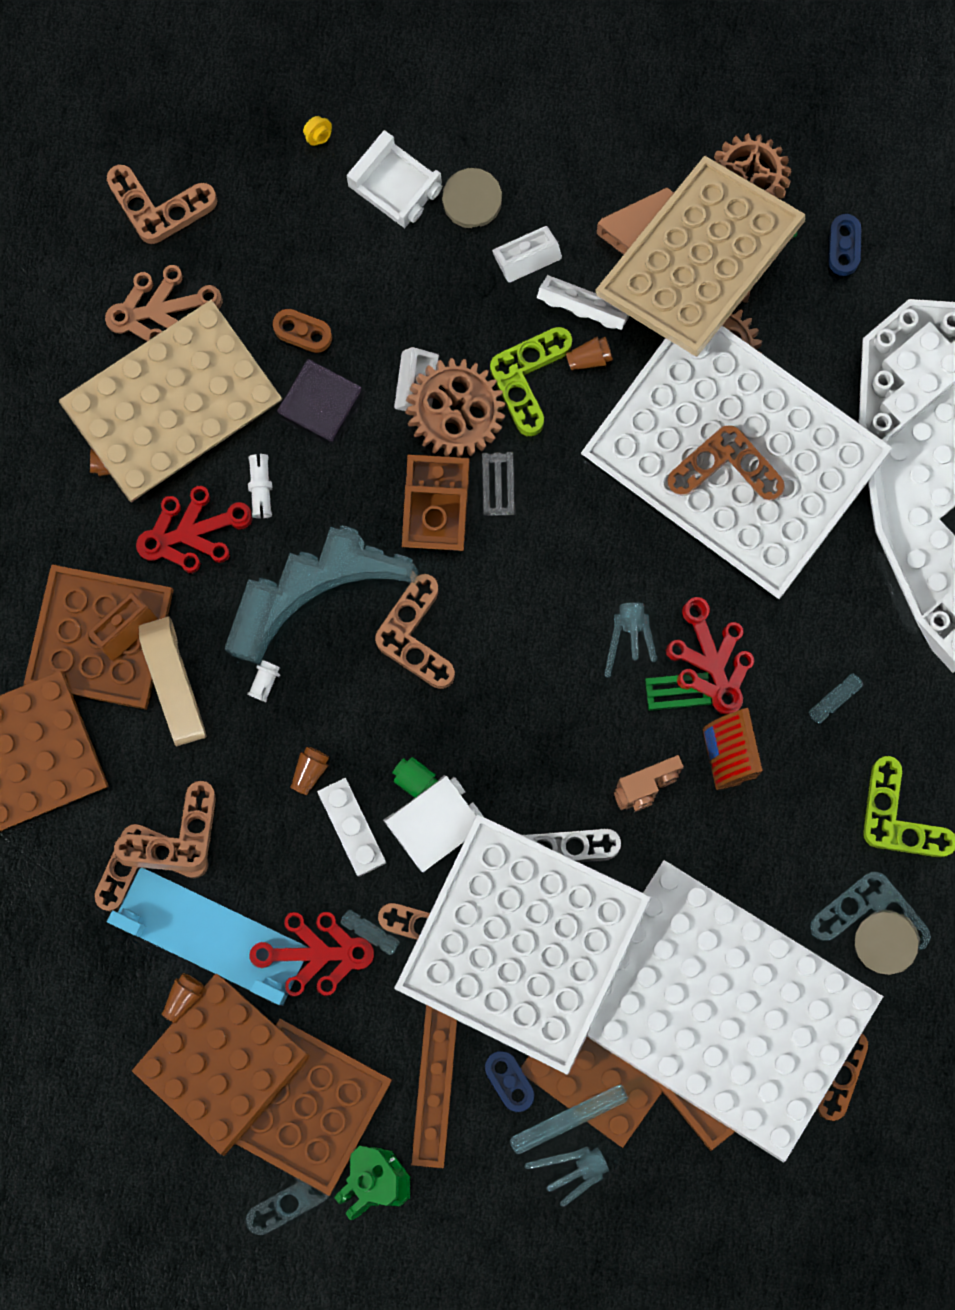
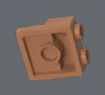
[614,755,683,811]

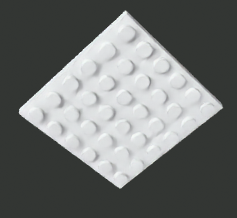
[394,814,652,1075]

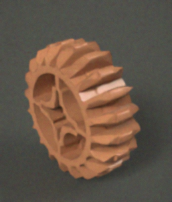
[714,133,791,199]

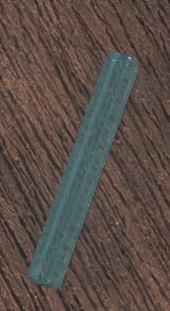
[510,1085,628,1154]

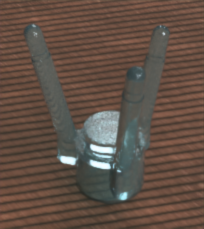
[605,603,657,678]
[525,1146,609,1207]

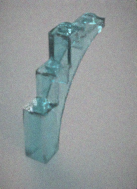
[225,526,419,664]

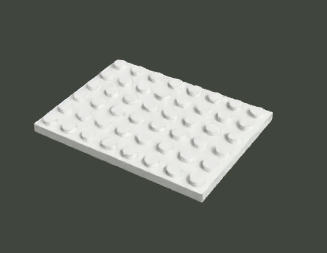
[581,326,892,600]
[586,860,883,1163]

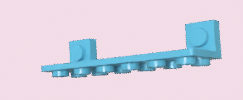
[107,868,309,1006]

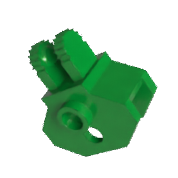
[335,1146,410,1220]

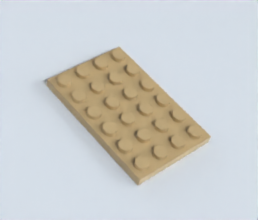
[596,156,805,357]
[59,299,282,502]

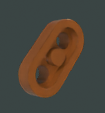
[273,309,332,353]

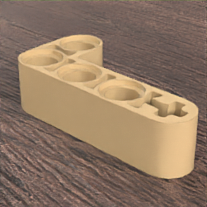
[139,616,207,747]

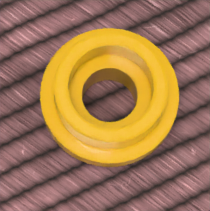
[303,116,332,146]

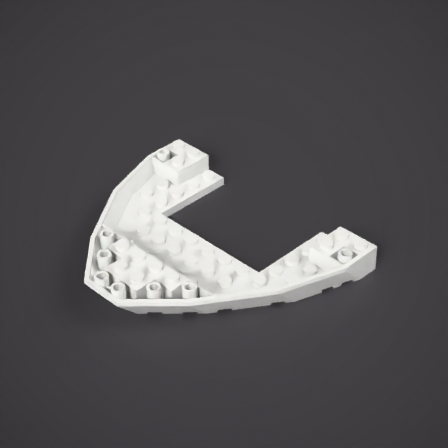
[859,299,955,673]

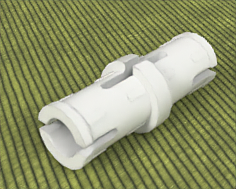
[248,454,272,518]

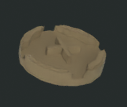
[442,168,502,228]
[855,910,920,975]

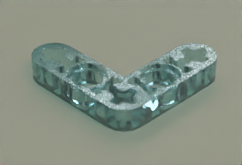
[810,872,931,951]
[246,1177,330,1235]

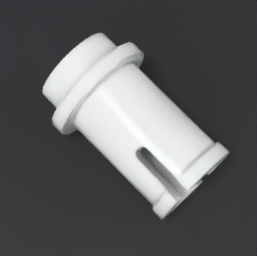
[248,660,280,702]

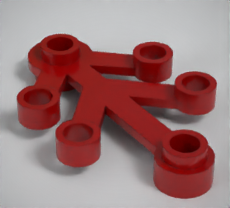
[136,486,253,573]
[666,597,754,714]
[249,912,374,996]

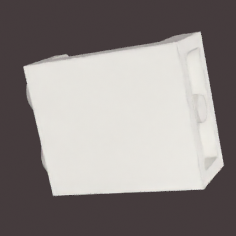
[347,130,442,228]
[384,775,483,872]

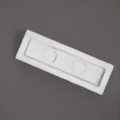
[537,275,629,330]
[317,778,386,877]

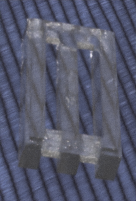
[482,452,514,515]

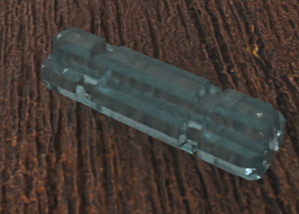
[809,673,863,724]
[341,910,399,955]

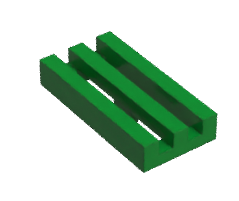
[645,672,711,711]

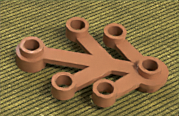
[105,265,222,341]

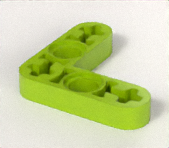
[490,327,572,436]
[863,756,955,857]

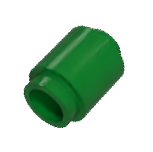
[393,757,439,798]

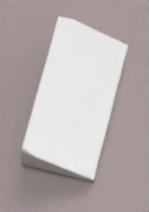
[492,226,562,282]
[394,347,439,411]

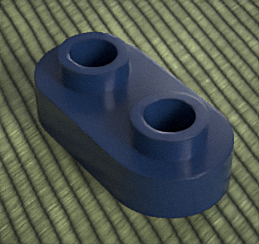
[829,214,861,276]
[485,1051,534,1112]

